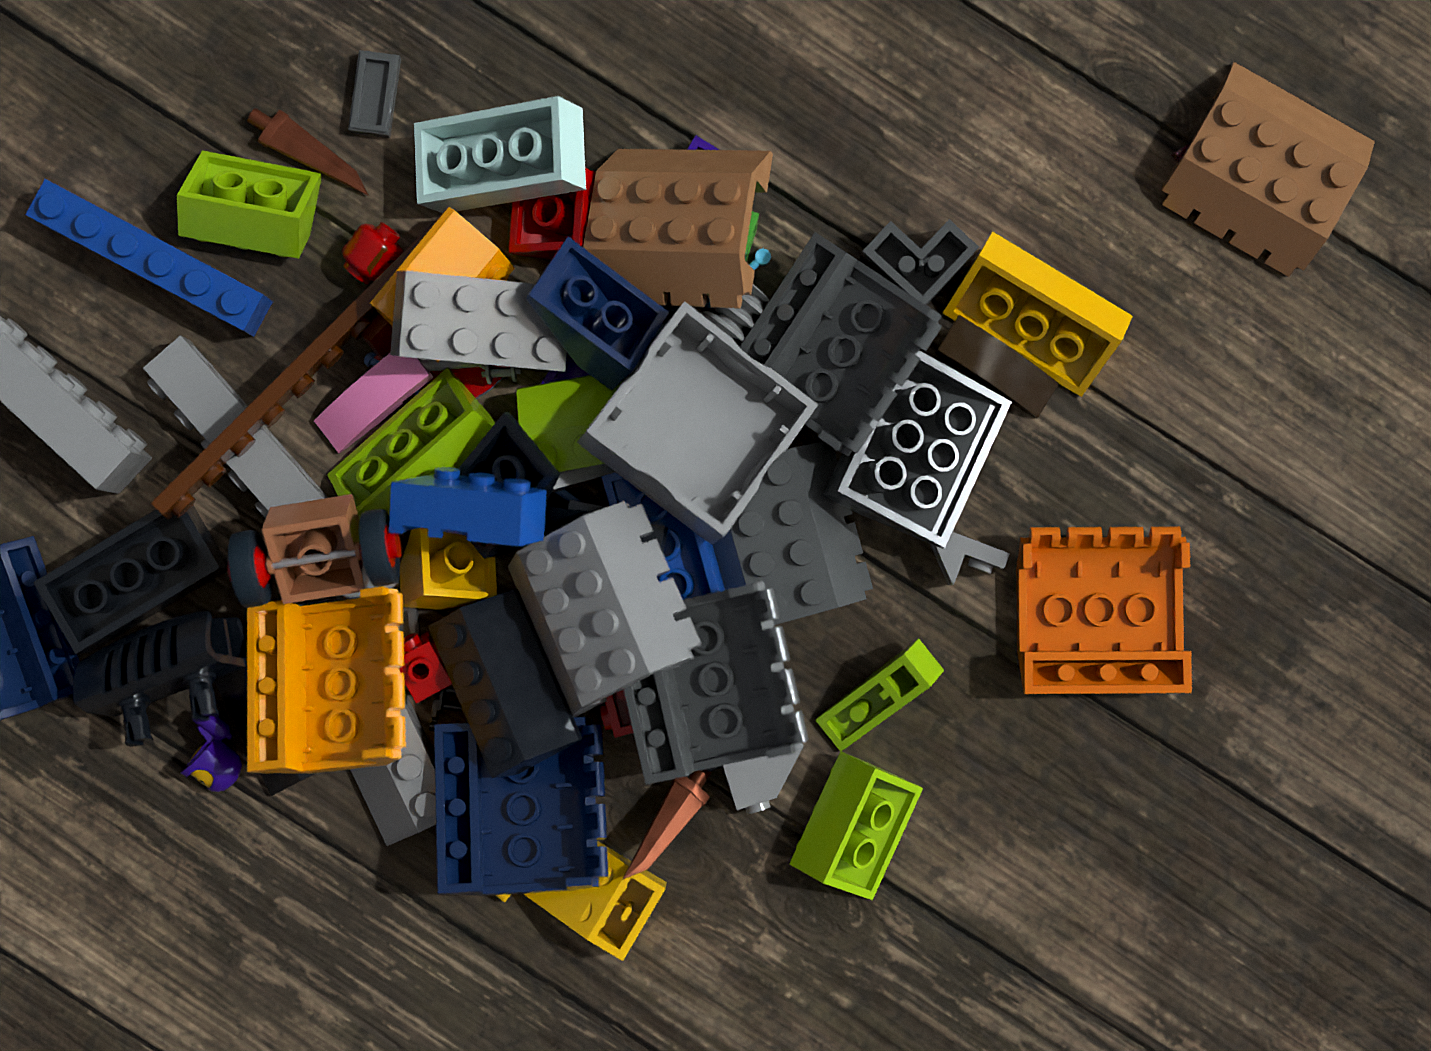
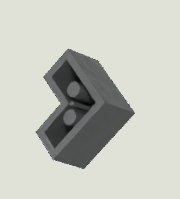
[859,219,979,305]

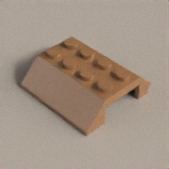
[1161,62,1375,277]
[583,149,773,308]

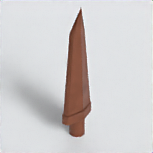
[247,108,369,196]
[622,769,711,880]

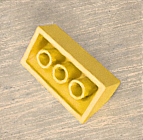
[943,231,1133,397]

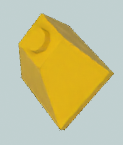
[399,528,497,610]

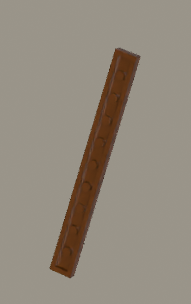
[151,210,446,520]

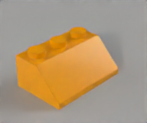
[370,207,515,363]

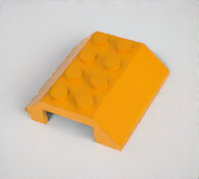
[247,586,406,773]

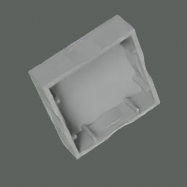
[577,301,818,545]

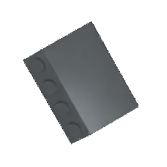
[823,351,1012,548]

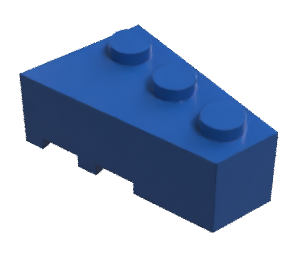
[389,467,546,546]

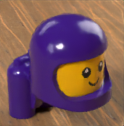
[180,716,242,792]

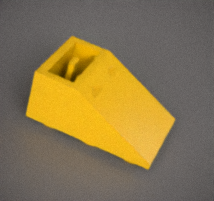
[524,841,667,961]

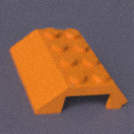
[1016,526,1192,694]

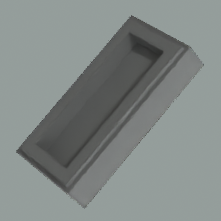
[348,50,401,138]

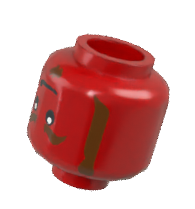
[342,222,403,285]

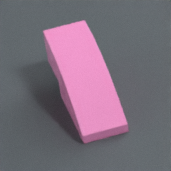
[314,353,434,453]

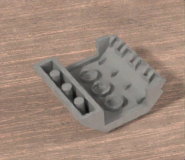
[508,501,702,717]

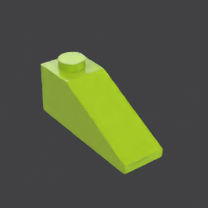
[816,638,944,751]

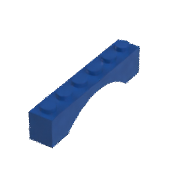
[25,179,273,337]

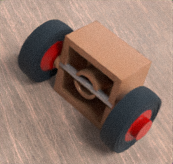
[228,494,402,607]

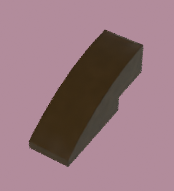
[935,315,1059,419]

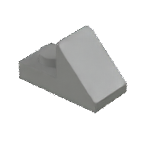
[930,532,1010,586]

